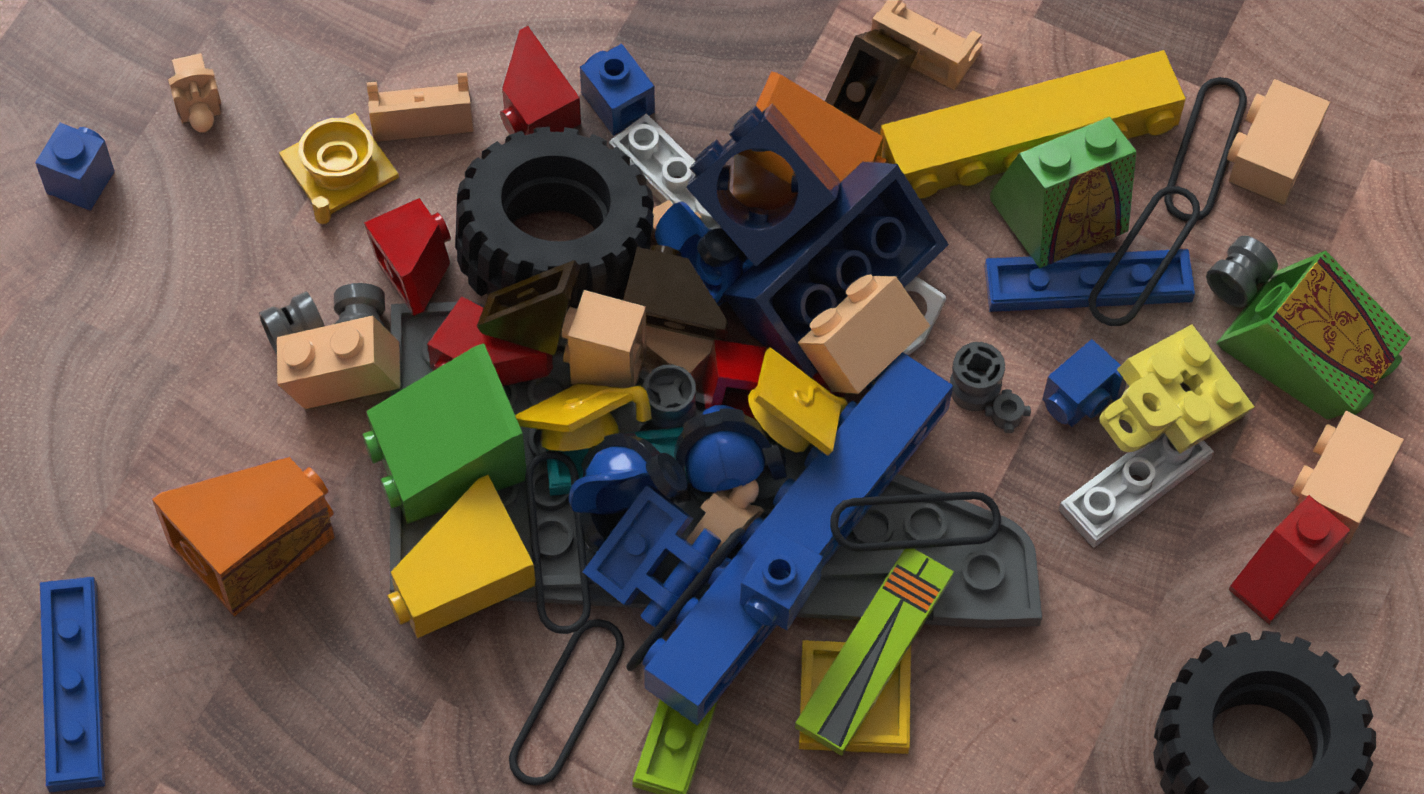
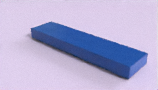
[984,249,1195,312]
[40,577,105,793]

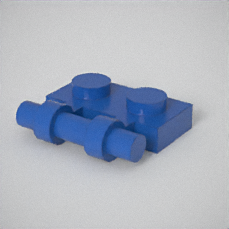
[583,485,722,628]

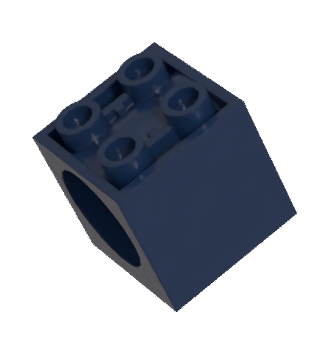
[686,103,840,266]

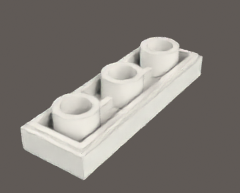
[609,114,721,229]
[1059,433,1214,548]

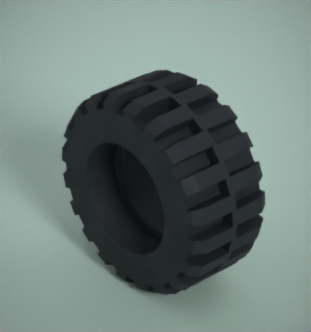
[455,127,654,309]
[1153,631,1376,794]

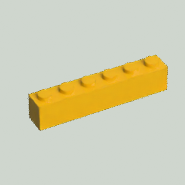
[880,50,1186,199]

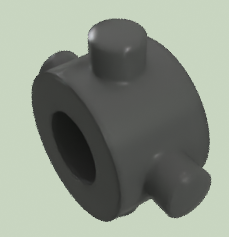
[985,389,1031,433]

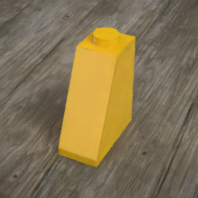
[387,475,536,638]

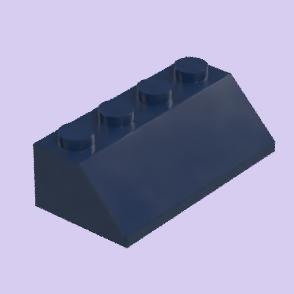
[723,161,949,378]

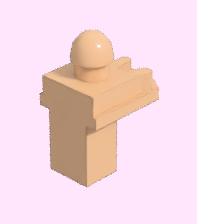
[168,53,221,133]
[686,480,764,558]

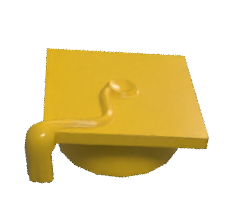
[279,113,399,224]
[748,347,848,456]
[515,383,652,451]

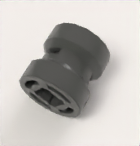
[1206,236,1278,308]
[334,283,385,327]
[259,291,325,355]
[950,342,1005,411]
[643,364,696,430]

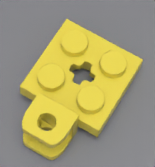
[1099,324,1255,453]

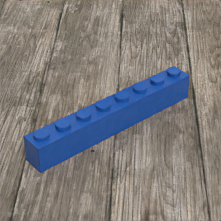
[642,352,953,726]

